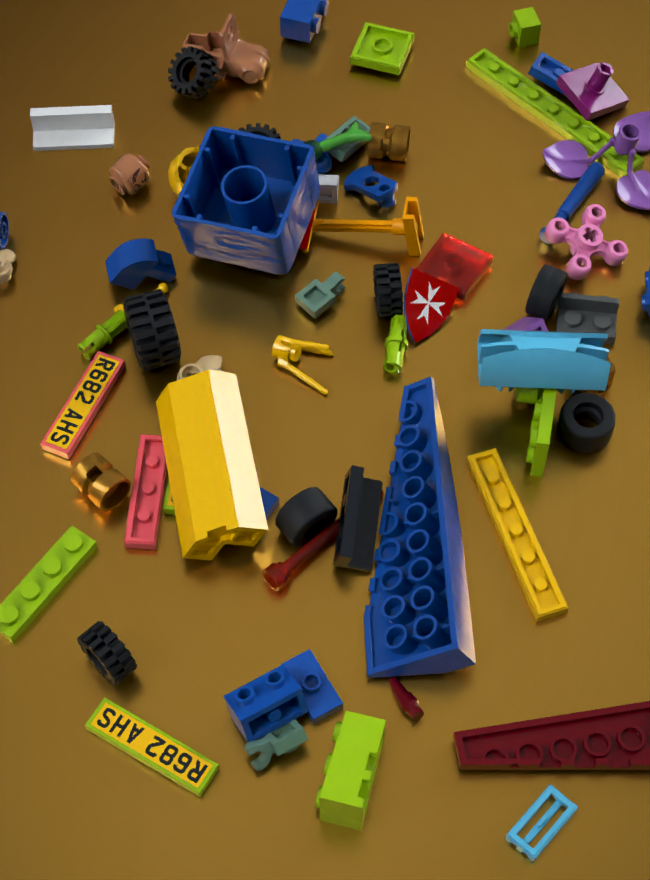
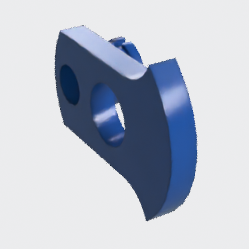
[344,165,398,208]

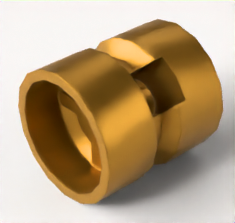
[367,122,411,162]
[71,453,131,512]

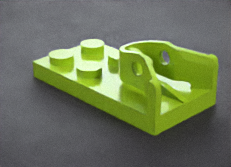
[514,387,557,477]

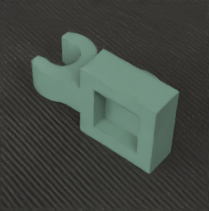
[295,271,345,319]
[244,719,309,771]

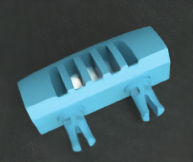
[477,329,611,394]

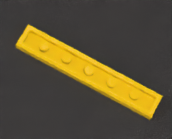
[466,448,568,622]

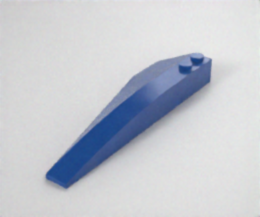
[364,377,476,678]

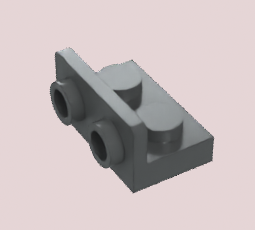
[555,293,619,345]

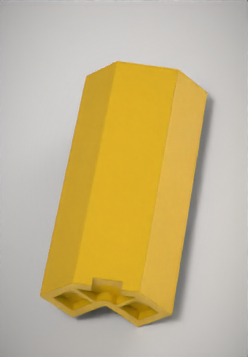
[156,370,268,561]

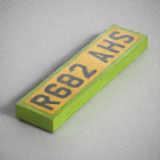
[85,697,219,797]

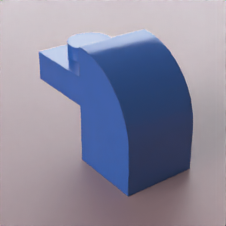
[105,238,177,290]

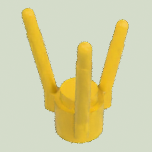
[272,335,334,395]

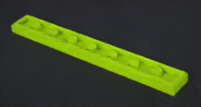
[466,48,645,177]

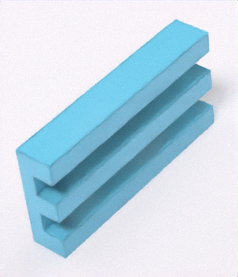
[505,784,578,863]

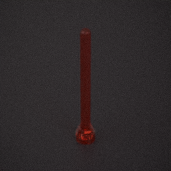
[262,490,384,591]

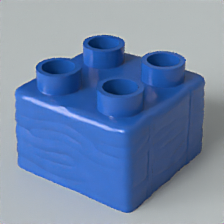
[172,126,320,275]

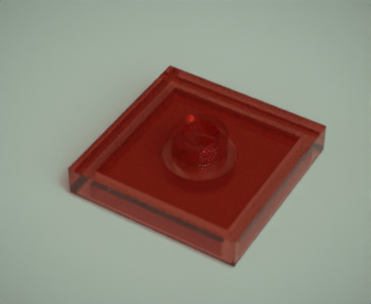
[416,232,493,301]

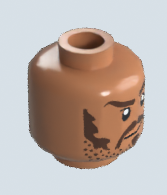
[109,153,150,195]

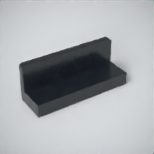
[333,465,383,572]

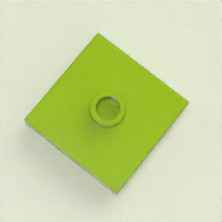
[350,22,415,75]

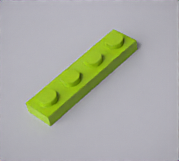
[0,525,98,643]

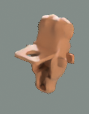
[182,13,270,84]

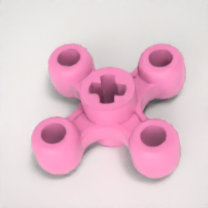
[544,204,628,281]

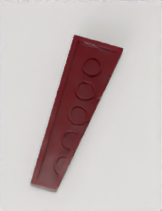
[453,701,650,770]

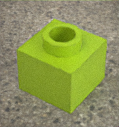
[509,7,541,48]

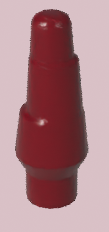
[389,677,424,721]

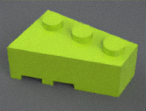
[315,711,386,831]

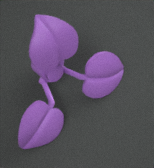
[542,111,650,210]

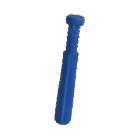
[539,162,605,244]

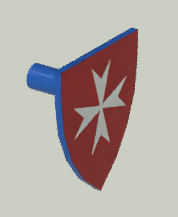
[404,268,459,343]

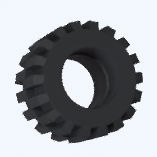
[123,289,181,371]

